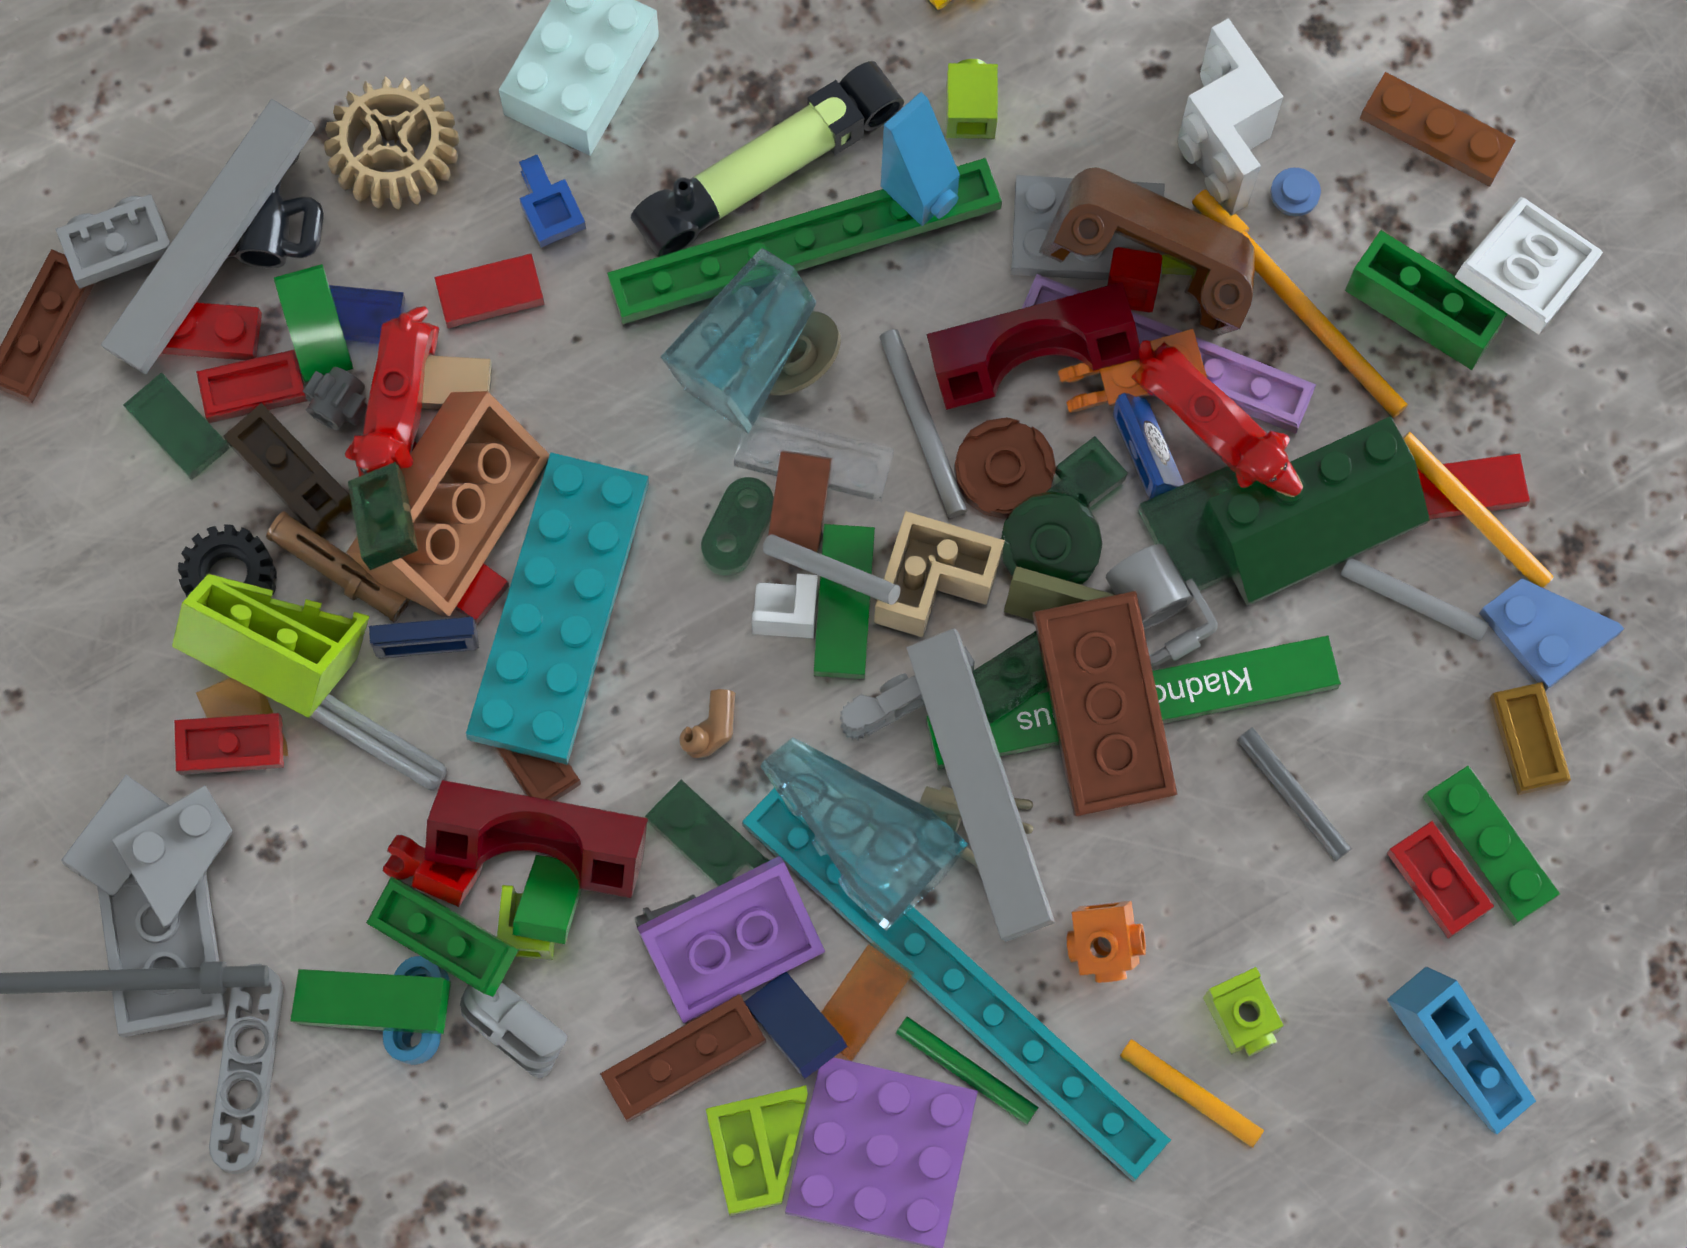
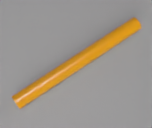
[1403,432,1554,588]

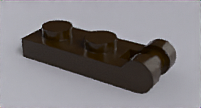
[223,403,358,537]

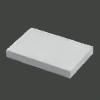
[1455,197,1603,335]

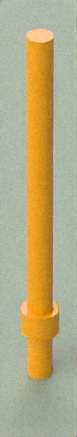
[1191,189,1408,418]

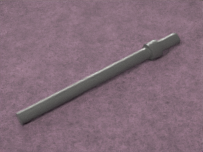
[0,961,269,994]

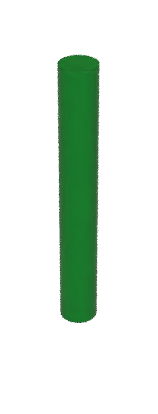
[895,1016,1039,1125]

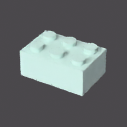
[499,0,659,156]

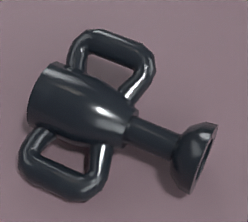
[227,153,324,268]

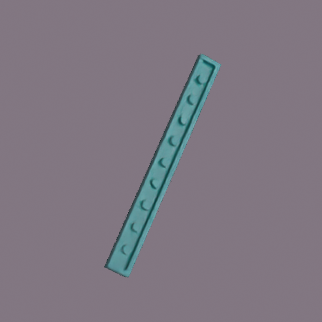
[742,784,1171,1182]

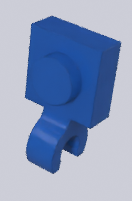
[519,155,586,248]

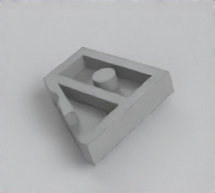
[112,785,233,929]

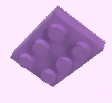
[637,856,825,1024]

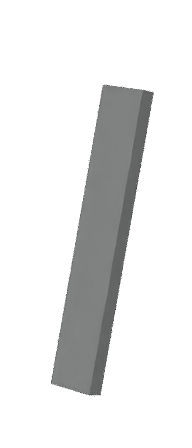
[101,99,316,375]
[906,628,1055,942]

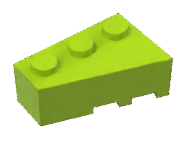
[172,574,370,718]

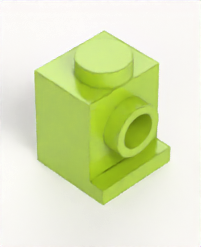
[1203,967,1284,1056]

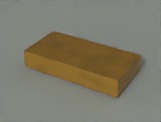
[1489,682,1571,795]

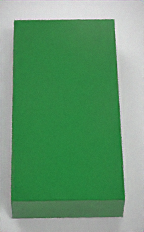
[512,855,582,944]

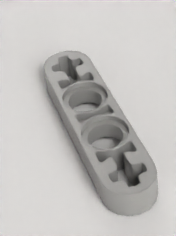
[209,964,283,1174]

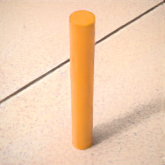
[1120,1039,1264,1148]

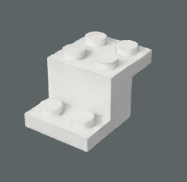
[1178,18,1283,215]

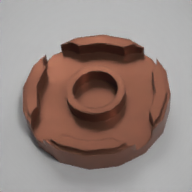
[954,417,1056,519]

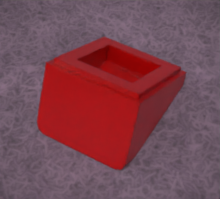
[1107,247,1163,313]

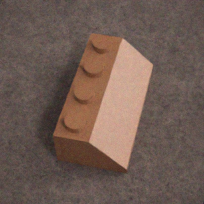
[346,391,550,617]

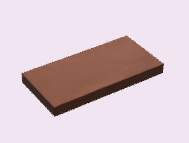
[1032,591,1178,816]

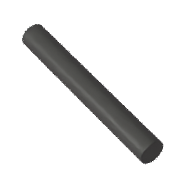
[1237,727,1352,861]

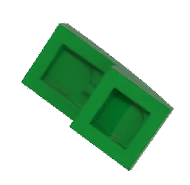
[274,264,354,382]

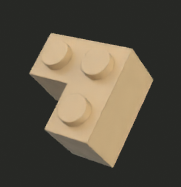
[874,511,1005,637]

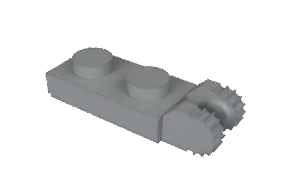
[840,646,975,740]

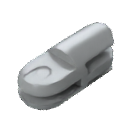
[460,983,567,1078]

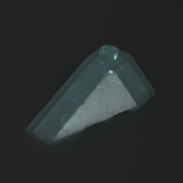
[760,737,969,931]

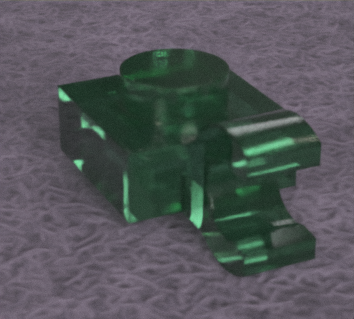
[1046,436,1128,508]

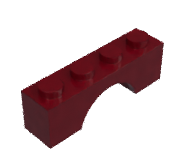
[926,282,1140,410]
[425,780,648,898]

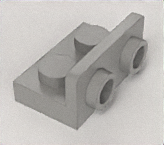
[56,194,171,289]

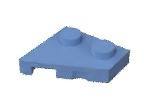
[1479,578,1624,692]

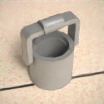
[1106,544,1218,666]

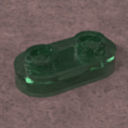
[701,477,774,576]

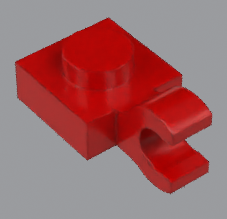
[382,835,483,907]

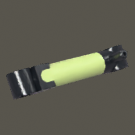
[630,61,904,257]

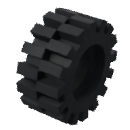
[178,524,277,597]

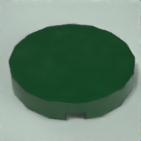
[1001,491,1103,585]

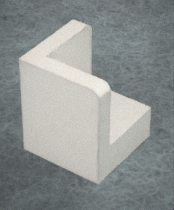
[752,574,818,638]

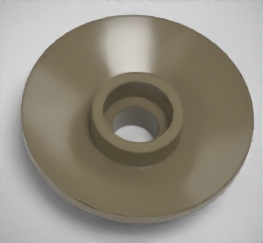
[749,311,841,395]

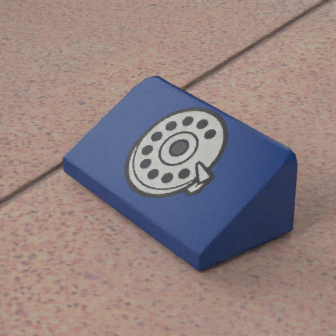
[1112,393,1185,501]

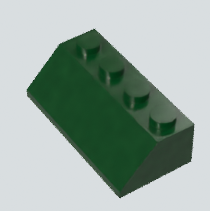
[1201,416,1430,606]

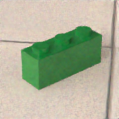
[1345,230,1508,370]

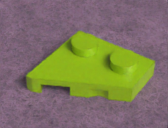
[706,1085,808,1216]

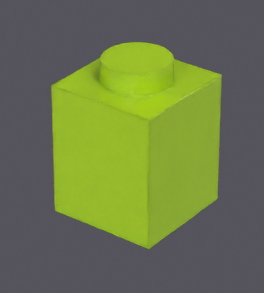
[946,59,998,139]

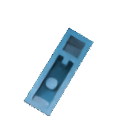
[880,92,960,226]
[1387,967,1536,1134]

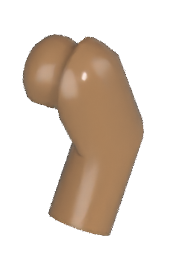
[679,689,736,758]

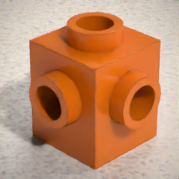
[1067,901,1146,983]

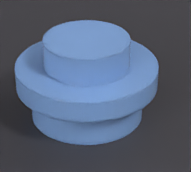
[1270,168,1321,216]

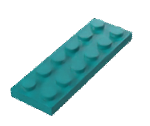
[466,452,649,765]

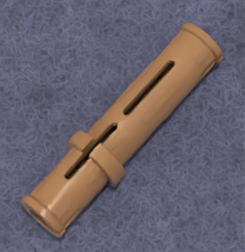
[266,511,410,622]

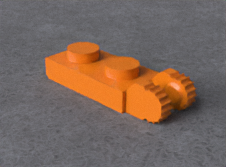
[1058,329,1207,413]

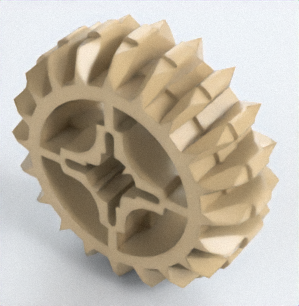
[324,76,459,210]

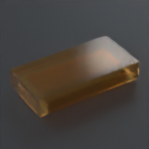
[821,942,915,1061]

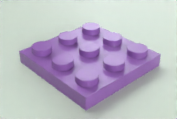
[785,1057,978,1248]

